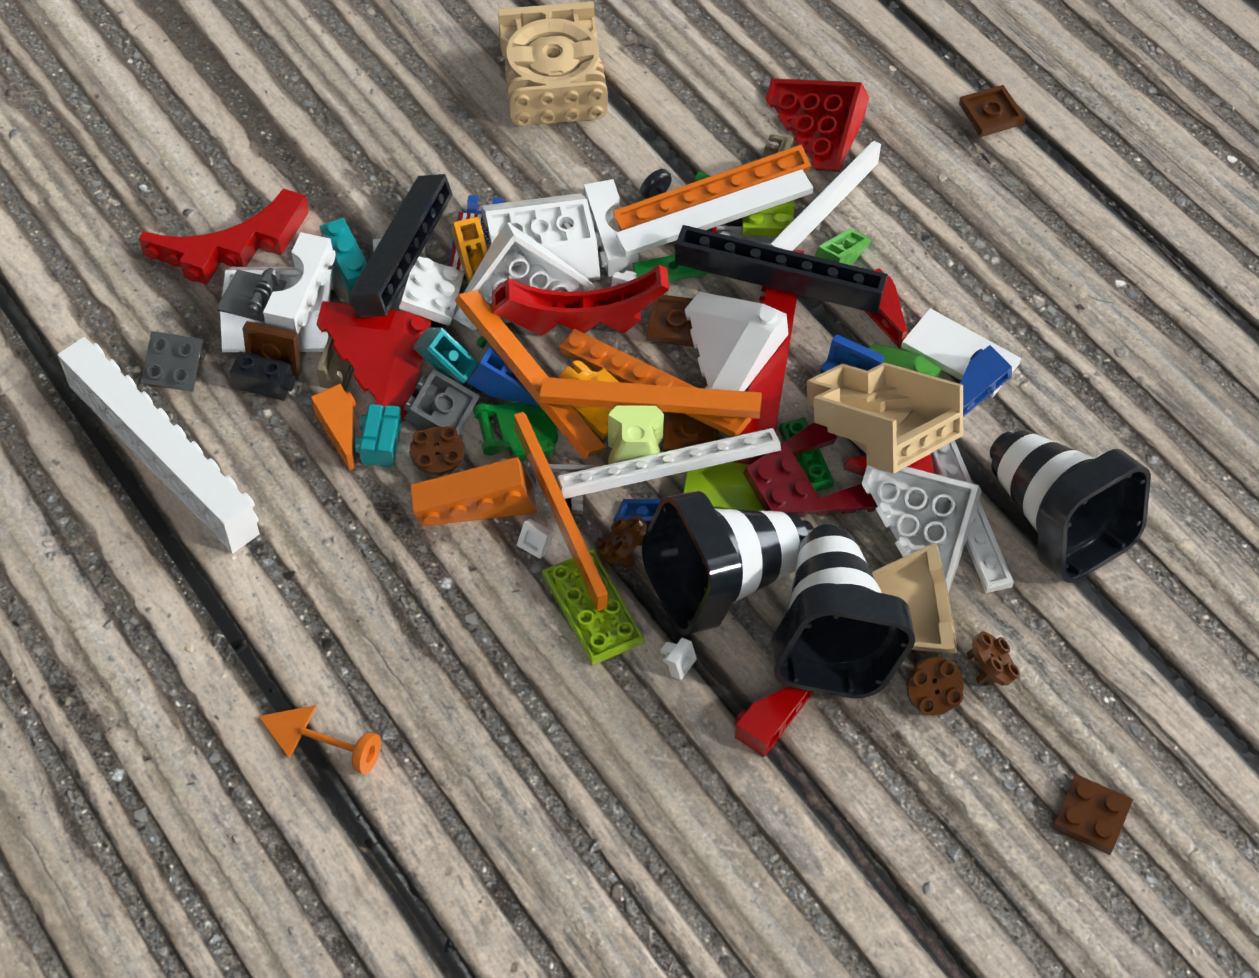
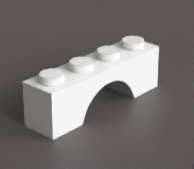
[583,179,639,277]
[263,232,335,333]

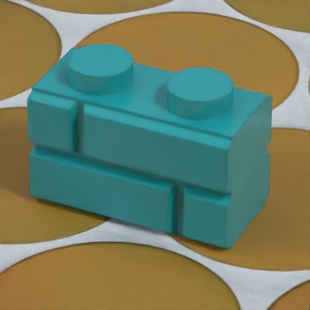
[413,327,478,383]
[355,404,402,467]

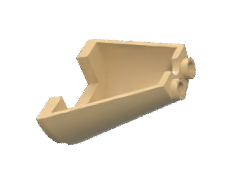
[872,543,957,654]

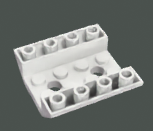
[481,193,600,281]
[220,266,336,352]

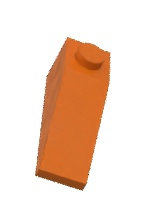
[311,384,356,471]

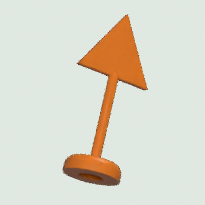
[259,705,381,775]

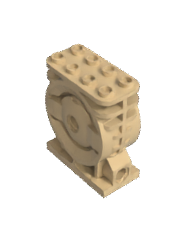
[498,1,608,126]

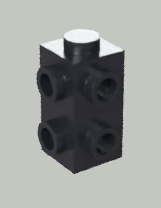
[229,351,295,401]

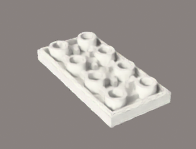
[901,308,1021,398]

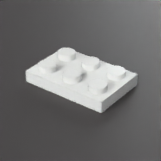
[399,256,464,326]

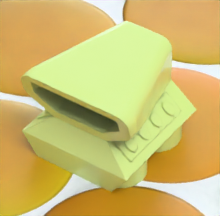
[608,406,664,464]

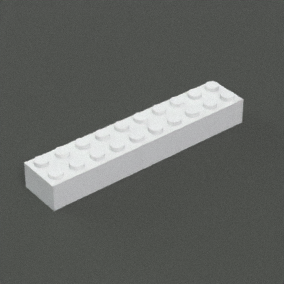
[57,337,260,554]

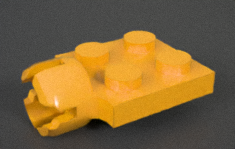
[560,360,619,439]

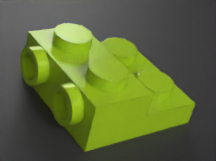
[742,200,794,237]

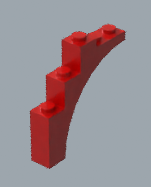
[139,188,309,285]
[492,265,669,336]

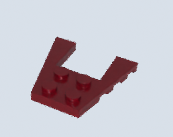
[743,422,878,517]

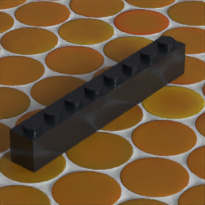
[349,174,453,318]
[675,225,888,314]

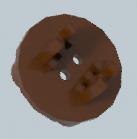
[409,426,465,475]
[596,517,647,568]
[966,631,1020,686]
[906,656,964,716]

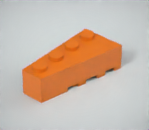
[411,457,537,527]

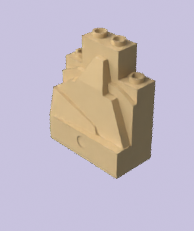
[807,362,963,474]

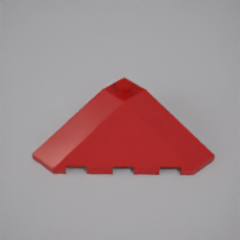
[765,78,870,172]
[316,301,431,422]

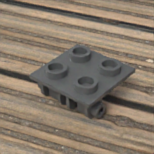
[217,268,287,322]
[141,331,206,391]

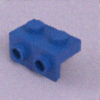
[820,334,885,373]

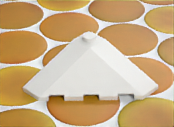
[453,222,596,330]
[685,292,788,391]
[862,465,982,593]

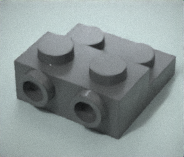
[403,369,480,435]

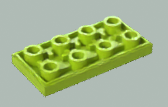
[684,462,764,511]
[542,549,645,666]

